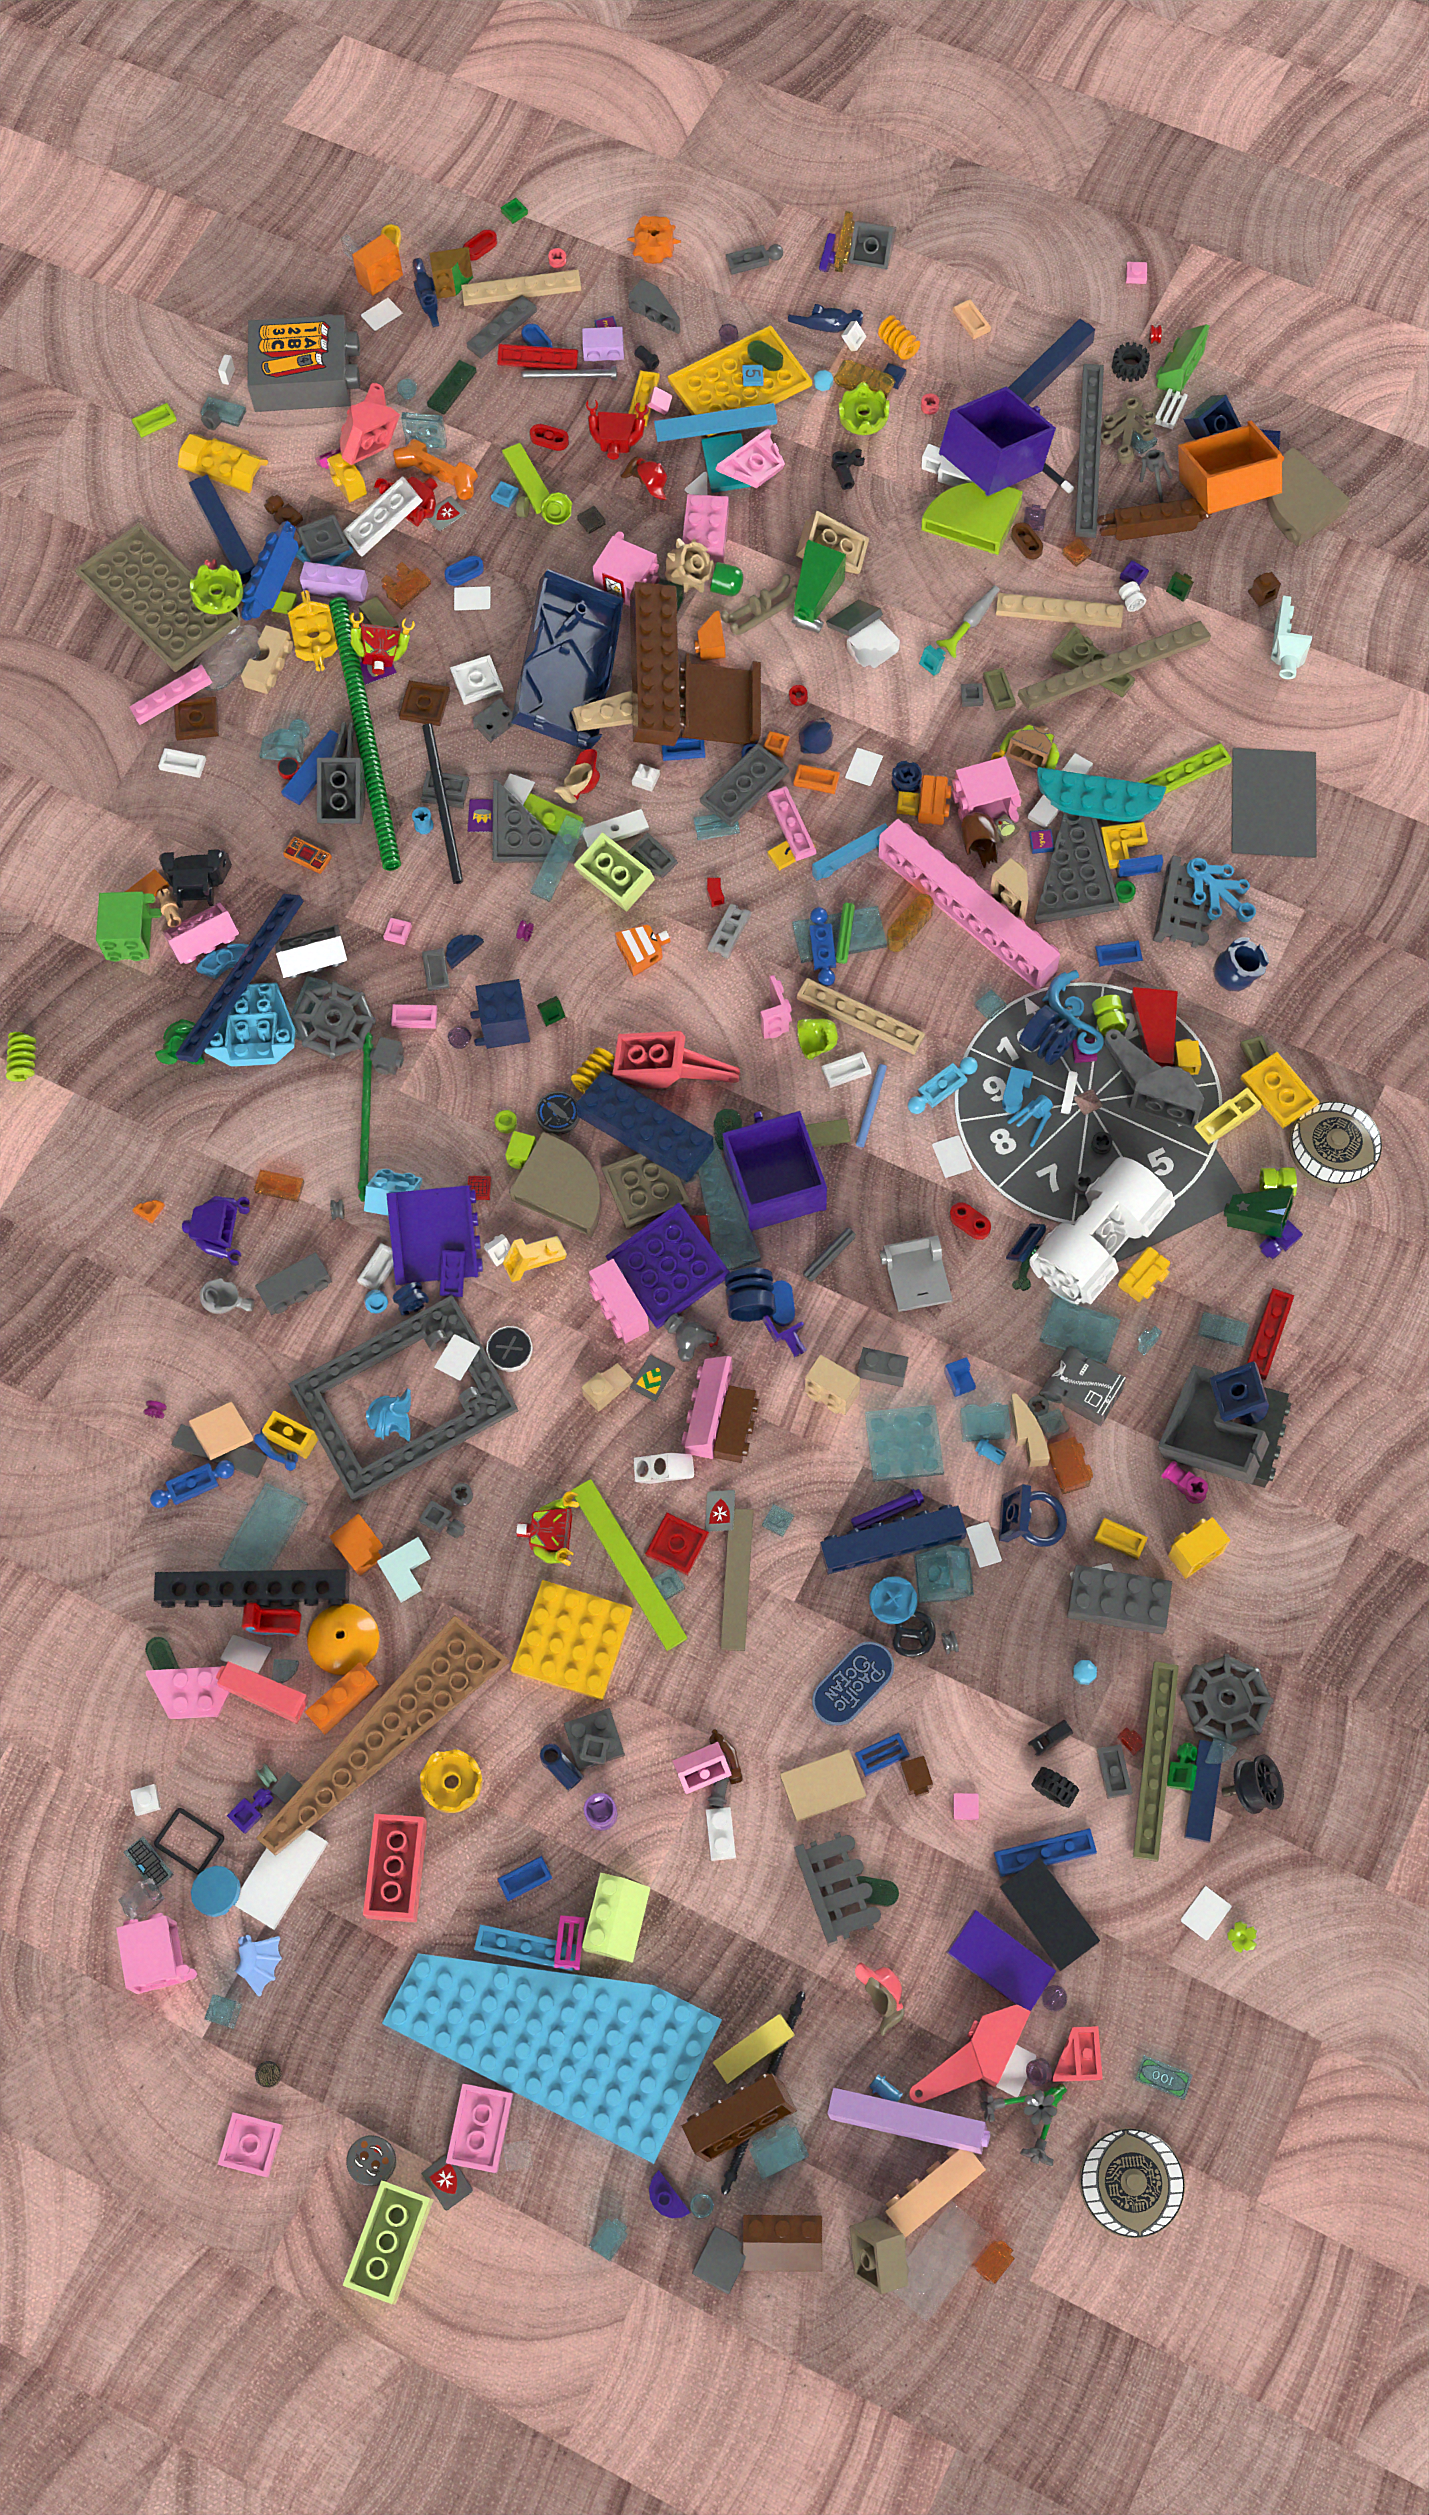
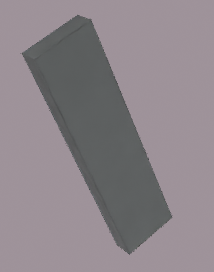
[171,1424,267,1479]

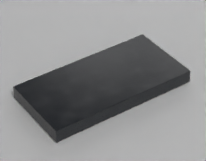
[999,1857,1100,1971]

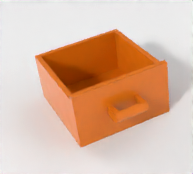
[1178,420,1284,514]

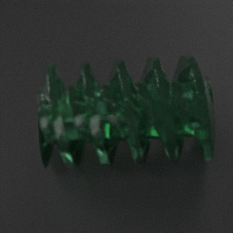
[713,1109,742,1151]

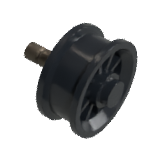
[1221,1754,1284,1814]

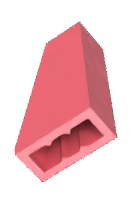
[216,1661,308,1724]

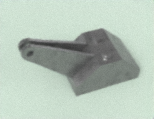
[1105,1029,1205,1129]

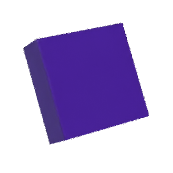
[1120,560,1149,586]

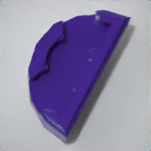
[819,233,836,272]
[649,2170,691,2219]

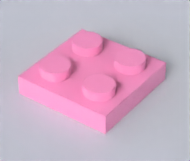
[217,2112,283,2178]

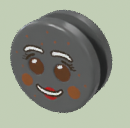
[346,2135,396,2186]

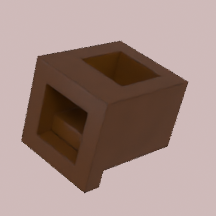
[1248,571,1281,607]

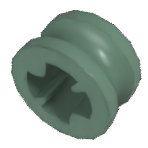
[255,1763,278,1788]

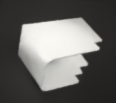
[847,618,900,668]
[634,1453,694,1484]

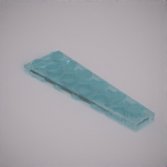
[698,1139,761,1271]

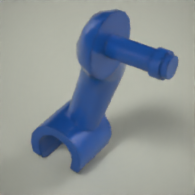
[254,1428,298,1471]

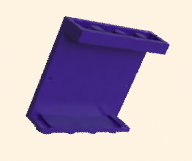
[386,1185,483,1285]

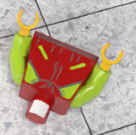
[349,612,414,675]
[517,1491,579,1566]

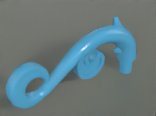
[1042,970,1104,1054]

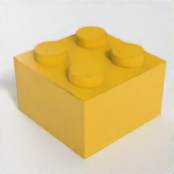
[1168,1517,1230,1579]

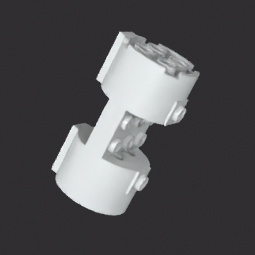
[1030,1157,1175,1305]

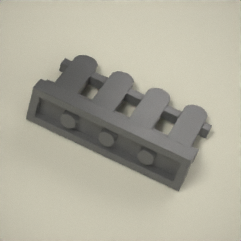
[1153,855,1219,948]
[794,1832,881,1947]

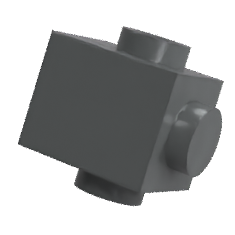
[370,1037,404,1075]

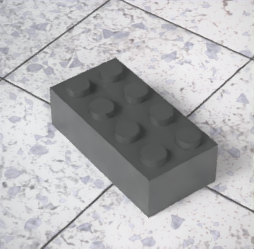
[1067,1565,1172,1635]

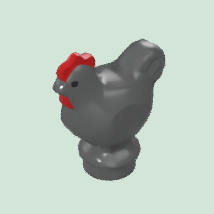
[664,1313,720,1362]

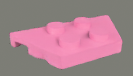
[716,428,785,488]
[146,1666,230,1719]

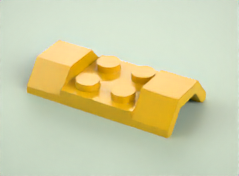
[178,434,268,493]

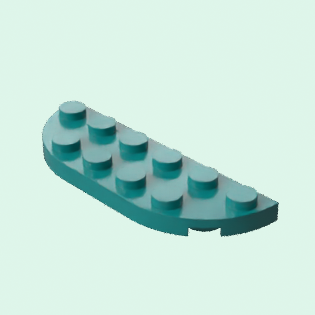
[1036,767,1166,822]

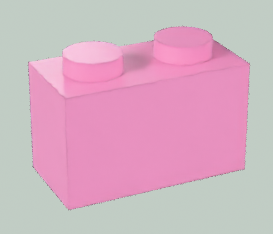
[673,1742,731,1794]

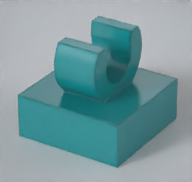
[919,645,946,676]

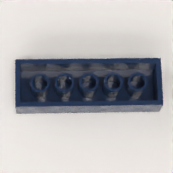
[576,1071,714,1182]

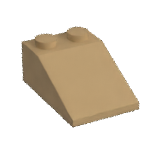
[796,511,869,574]

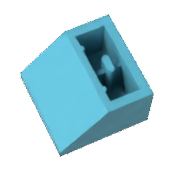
[364,1169,422,1216]

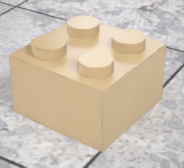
[805,1354,861,1415]

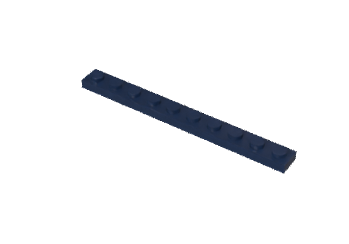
[175,894,304,1063]

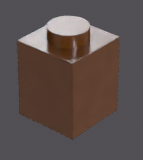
[900,1756,933,1797]

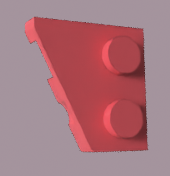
[1052,2026,1103,2082]

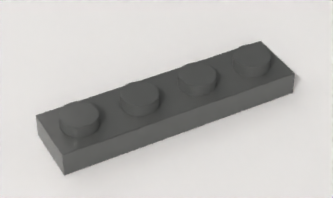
[466,296,537,359]

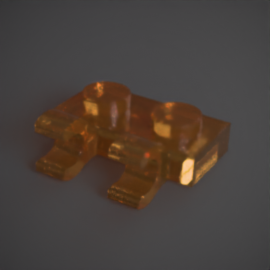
[381,562,431,610]

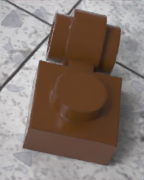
[264,495,303,527]

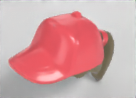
[855,1963,905,2036]

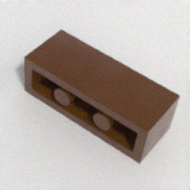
[714,1385,760,1463]

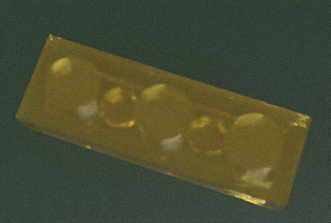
[835,211,855,272]

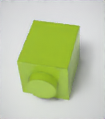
[505,1131,537,1169]

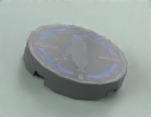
[536,1091,580,1134]

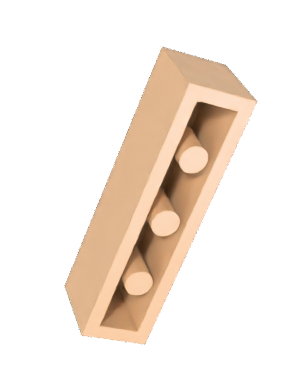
[884,2148,986,2238]

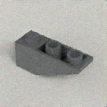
[628,279,680,334]

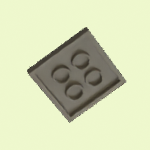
[602,1154,690,1229]

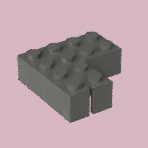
[1158,1365,1269,1485]

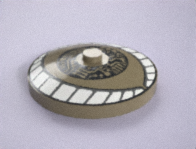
[1289,1101,1382,1188]
[1079,2128,1185,2238]

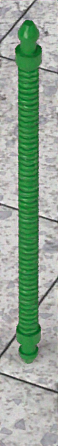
[358,1032,374,1202]

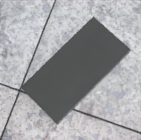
[699,743,789,827]

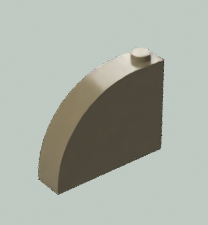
[1267,447,1350,547]
[509,1132,601,1237]

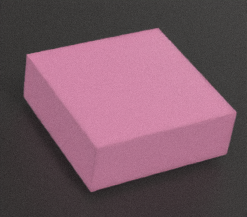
[648,387,672,415]
[383,917,412,945]
[953,1793,979,1820]

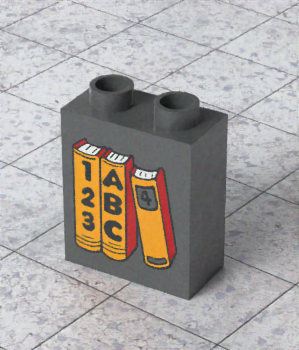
[247,315,360,412]

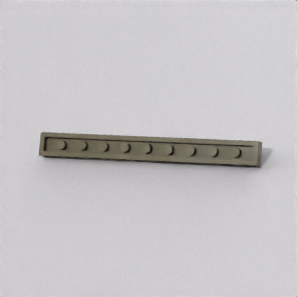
[1018,621,1211,711]

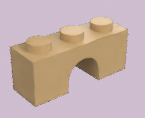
[241,625,293,694]

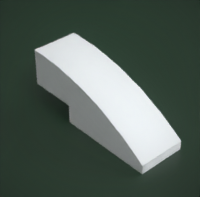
[922,444,973,487]

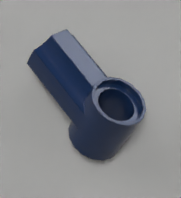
[540,1744,584,1791]

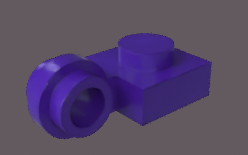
[227,1787,274,1834]

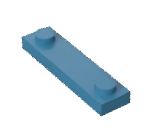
[812,823,888,881]
[474,1925,577,1971]

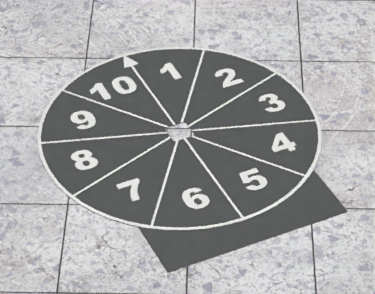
[955,982,1244,1263]

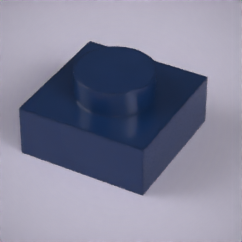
[880,363,907,389]

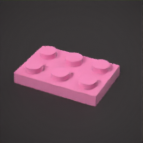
[446,2084,513,2173]

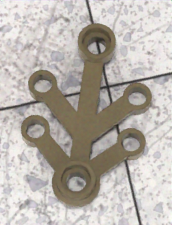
[1101,397,1157,464]

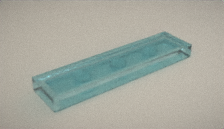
[530,815,586,902]

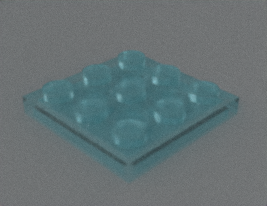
[865,1405,944,1482]

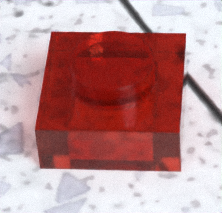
[1117,1727,1144,1756]

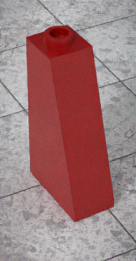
[1130,987,1178,1068]

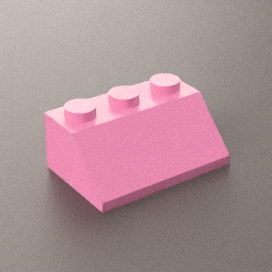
[162,902,239,964]

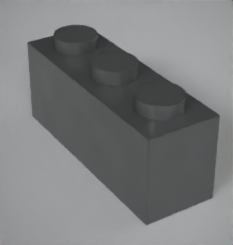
[255,1252,332,1316]

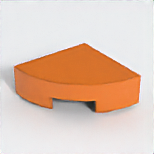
[132,1200,165,1223]

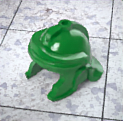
[155,1019,205,1065]

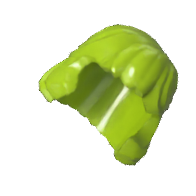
[797,1018,839,1060]

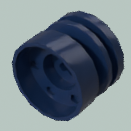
[1019,1005,1078,1066]
[725,1267,776,1322]

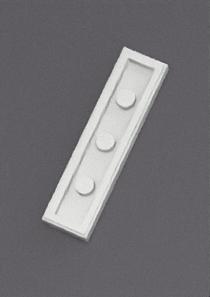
[1028,753,1093,829]

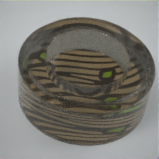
[255,2061,282,2088]

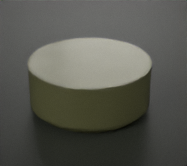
[516,496,529,518]

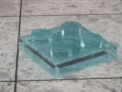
[401,412,447,448]

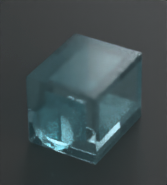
[204,1994,242,2030]
[588,2218,629,2262]

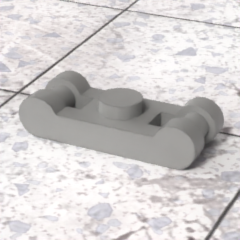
[708,903,752,959]

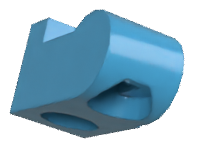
[1002,1067,1033,1114]

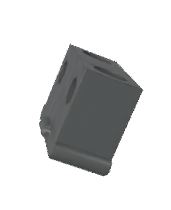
[473,698,514,743]

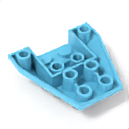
[205,983,296,1067]

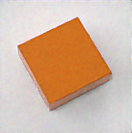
[763,731,790,758]

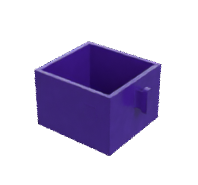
[939,386,1056,496]
[722,1111,827,1233]

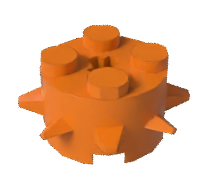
[627,216,681,264]

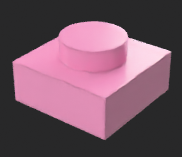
[1126,262,1147,284]

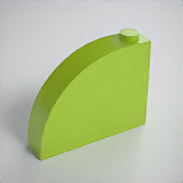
[921,482,1023,555]

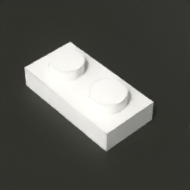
[706,1807,736,1861]

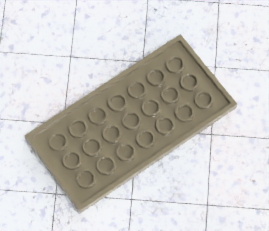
[75,523,241,673]

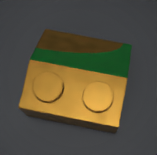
[429,247,473,299]

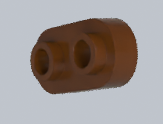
[1011,522,1043,560]

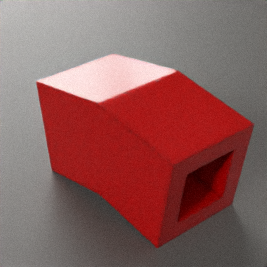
[707,878,725,907]

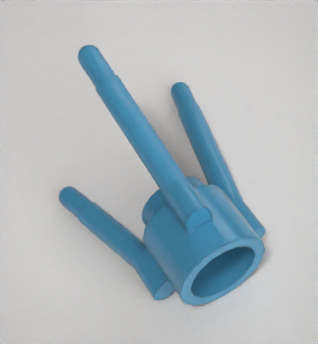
[1007,1095,1053,1147]

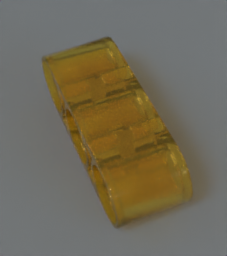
[834,360,895,399]
[886,894,934,952]

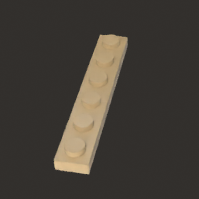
[461,270,581,306]
[996,593,1124,628]
[797,978,925,1055]

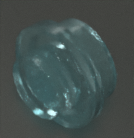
[397,379,417,399]

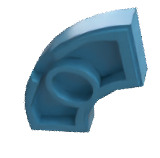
[196,944,248,979]

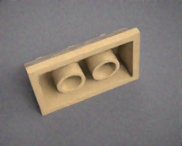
[990,858,1028,922]

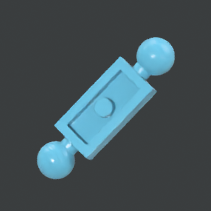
[908,1057,978,1114]

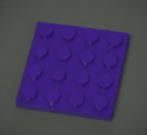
[605,1203,730,1329]

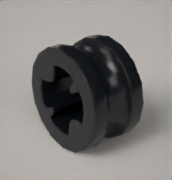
[1091,1132,1113,1154]

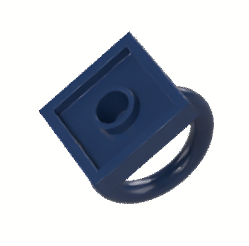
[999,1484,1067,1547]

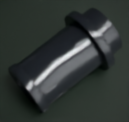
[634,345,659,370]

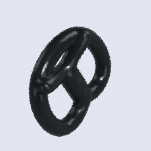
[893,1611,936,1657]

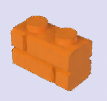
[918,775,952,825]

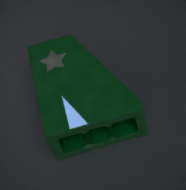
[1224,1188,1294,1238]

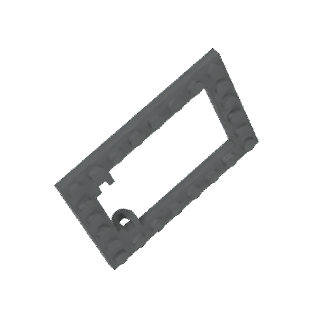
[288,1295,519,1502]

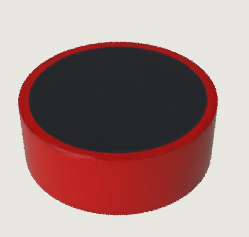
[278,757,300,780]

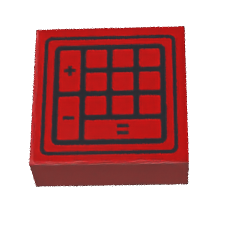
[468,1176,492,1200]

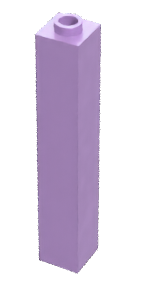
[827,2088,990,2154]

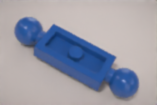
[809,907,836,986]
[150,1460,235,1508]

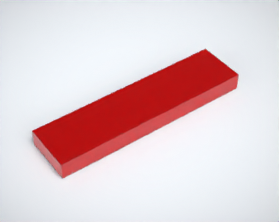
[497,344,579,370]
[1246,1288,1295,1380]

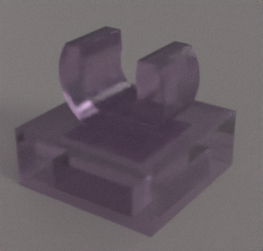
[1024,504,1046,531]

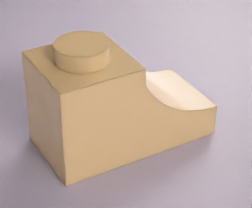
[581,1363,633,1412]

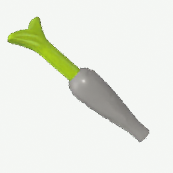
[936,585,1000,658]

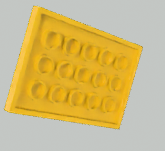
[667,325,812,438]

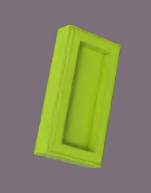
[131,403,177,438]

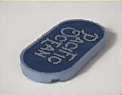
[812,1642,894,1726]

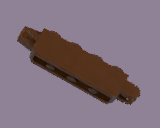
[1097,498,1212,541]

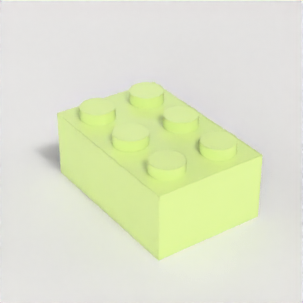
[574,832,655,912]

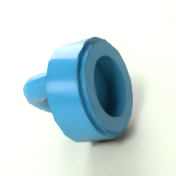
[364,1289,388,1314]

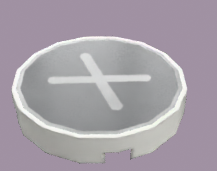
[486,1326,533,1372]

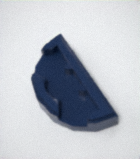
[446,934,484,970]

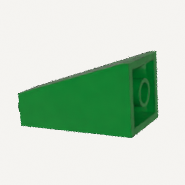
[794,540,846,623]

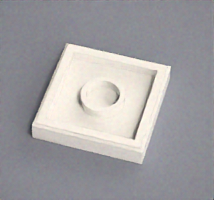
[450,655,504,705]

